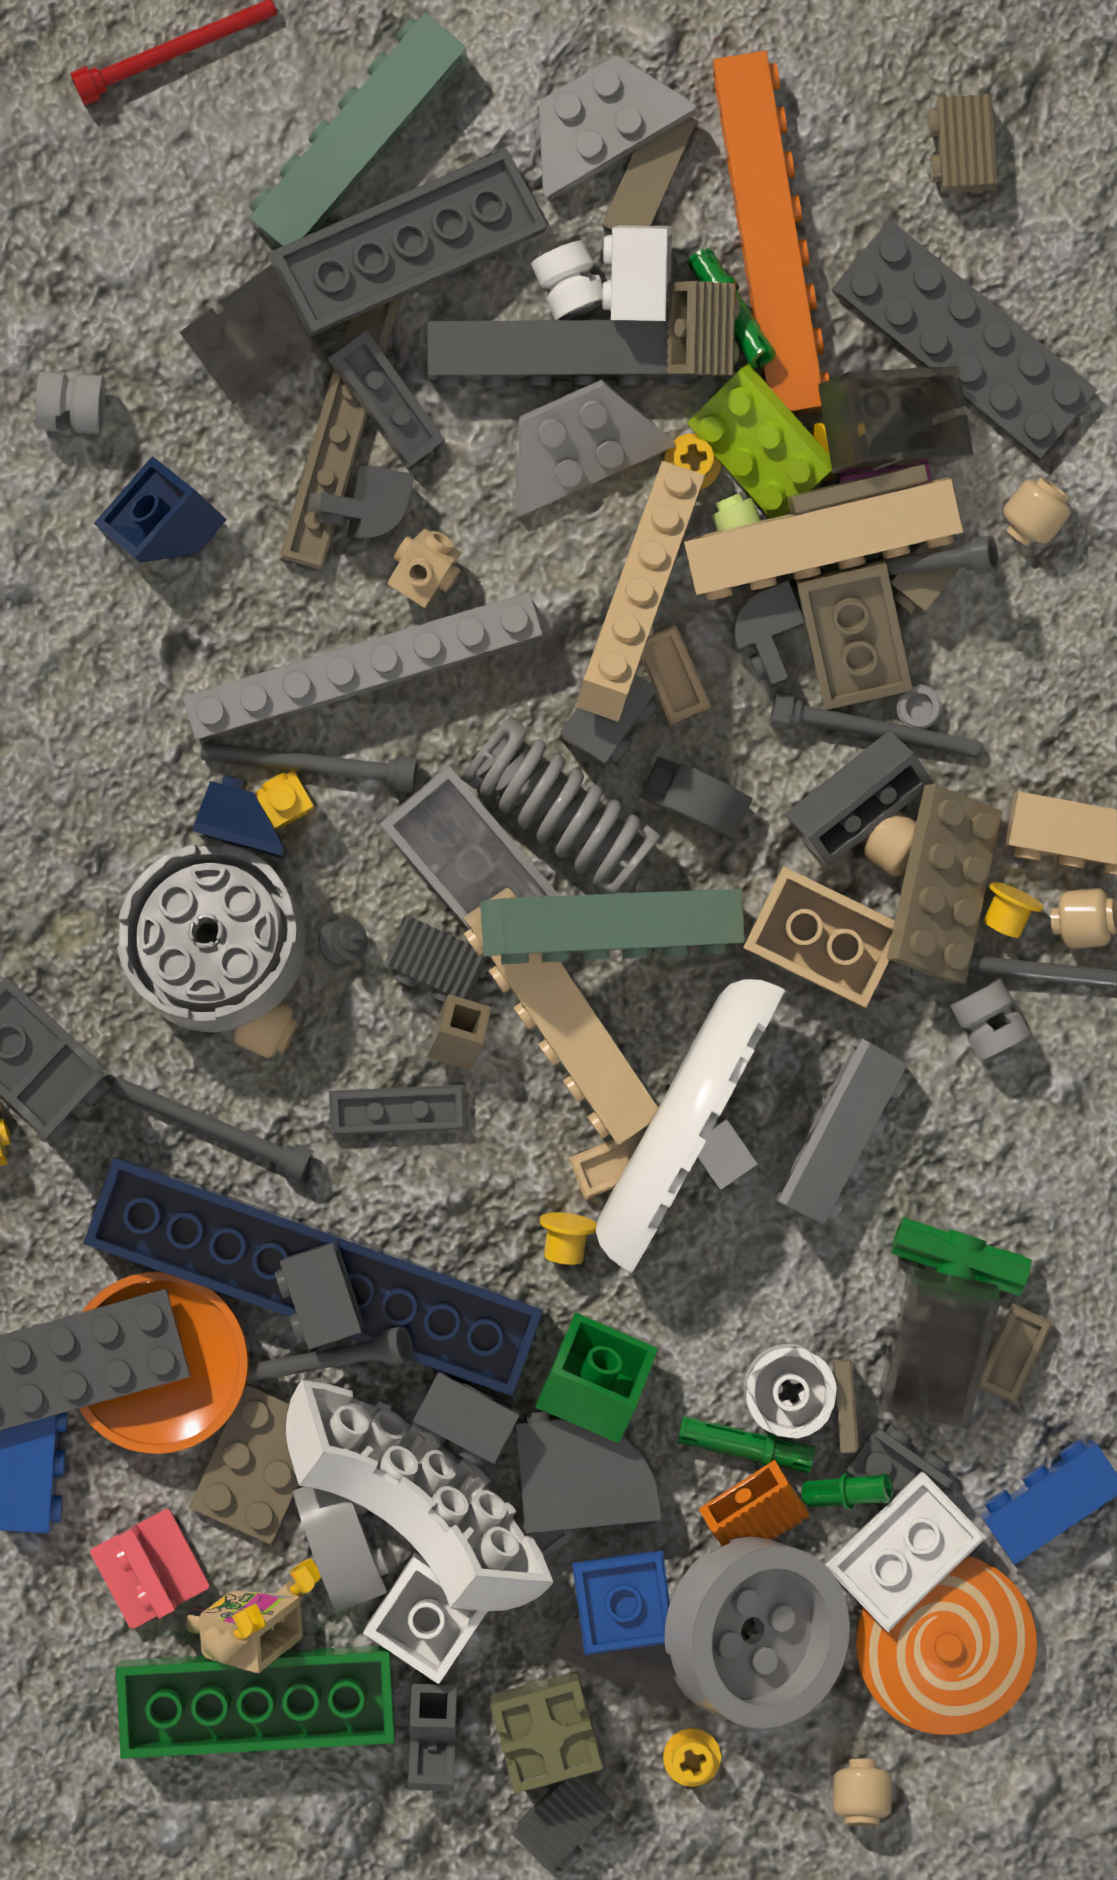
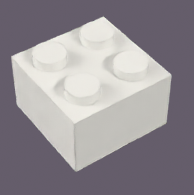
[603,225,672,321]
[363,1551,487,1684]

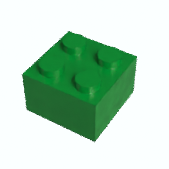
[535,1312,658,1444]

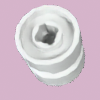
[531,240,603,320]

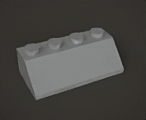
[774,1039,910,1225]

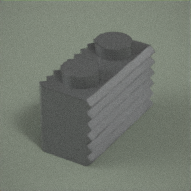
[384,915,489,1002]
[512,1774,614,1872]

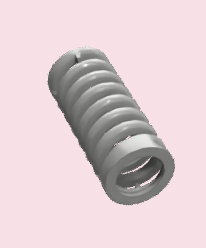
[460,715,661,894]

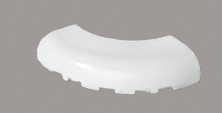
[596,979,785,1273]
[286,1380,553,1611]

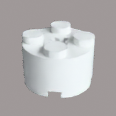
[744,1344,837,1438]

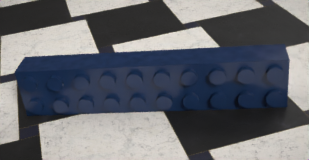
[83,1157,543,1396]

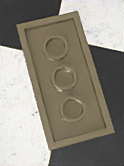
[887,784,1002,984]

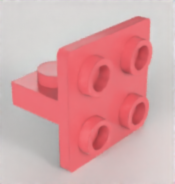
[90,1508,210,1629]

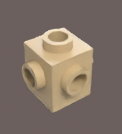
[387,528,462,608]

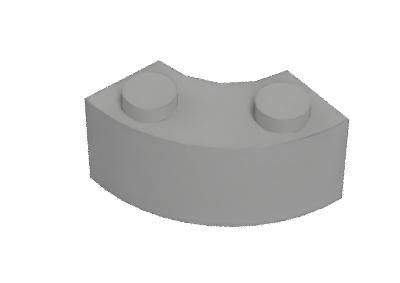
[292,1487,389,1612]

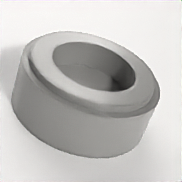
[896,685,942,729]

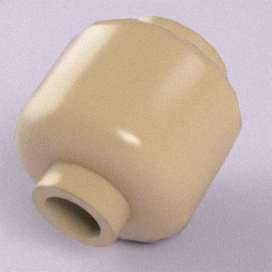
[1003,477,1070,546]
[864,811,916,877]
[1051,888,1117,949]
[233,1001,298,1058]
[833,1759,892,1827]

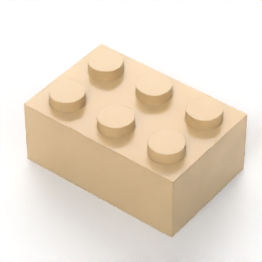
[742,866,895,1008]

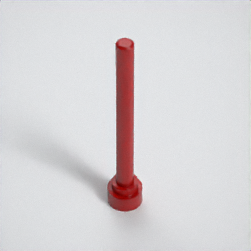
[70,0,277,106]

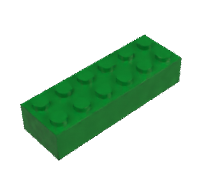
[116,1645,396,1759]

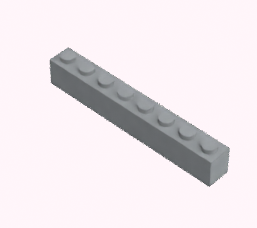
[182,592,543,743]

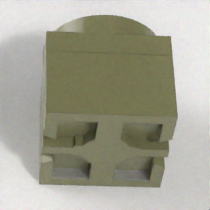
[490,1671,603,1794]

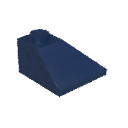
[94,456,227,563]
[192,776,288,859]

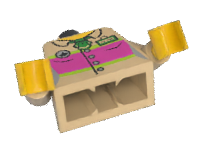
[186,1558,321,1673]

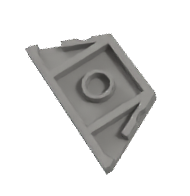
[539,55,698,201]
[512,380,675,517]

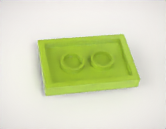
[687,364,838,518]

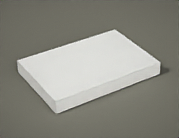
[825,1471,986,1632]

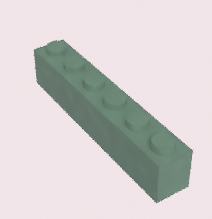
[249,12,467,248]
[480,889,745,965]

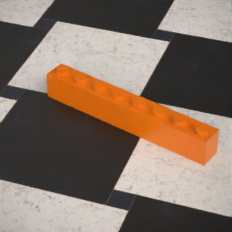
[712,50,832,416]

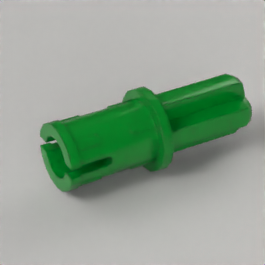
[802,1473,893,1510]

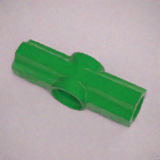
[890,1217,1032,1296]

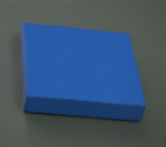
[572,1550,670,1655]

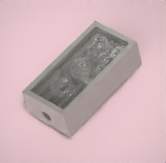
[379,765,560,929]

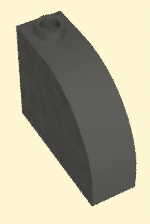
[515,1411,662,1533]

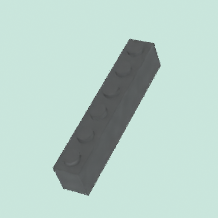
[427,320,698,389]

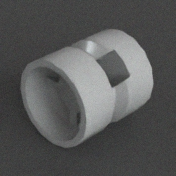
[35,371,105,434]
[950,978,1031,1061]

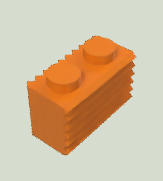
[699,1460,809,1547]

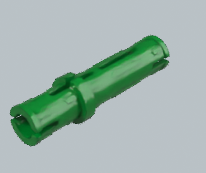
[687,248,776,368]
[677,1415,816,1474]

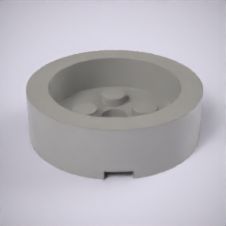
[117,844,306,1032]
[665,1537,850,1729]

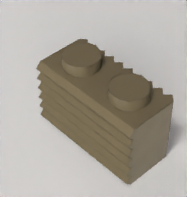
[927,94,997,194]
[666,281,740,376]

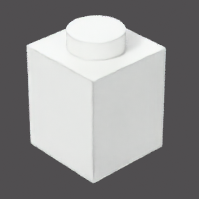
[698,1119,758,1190]

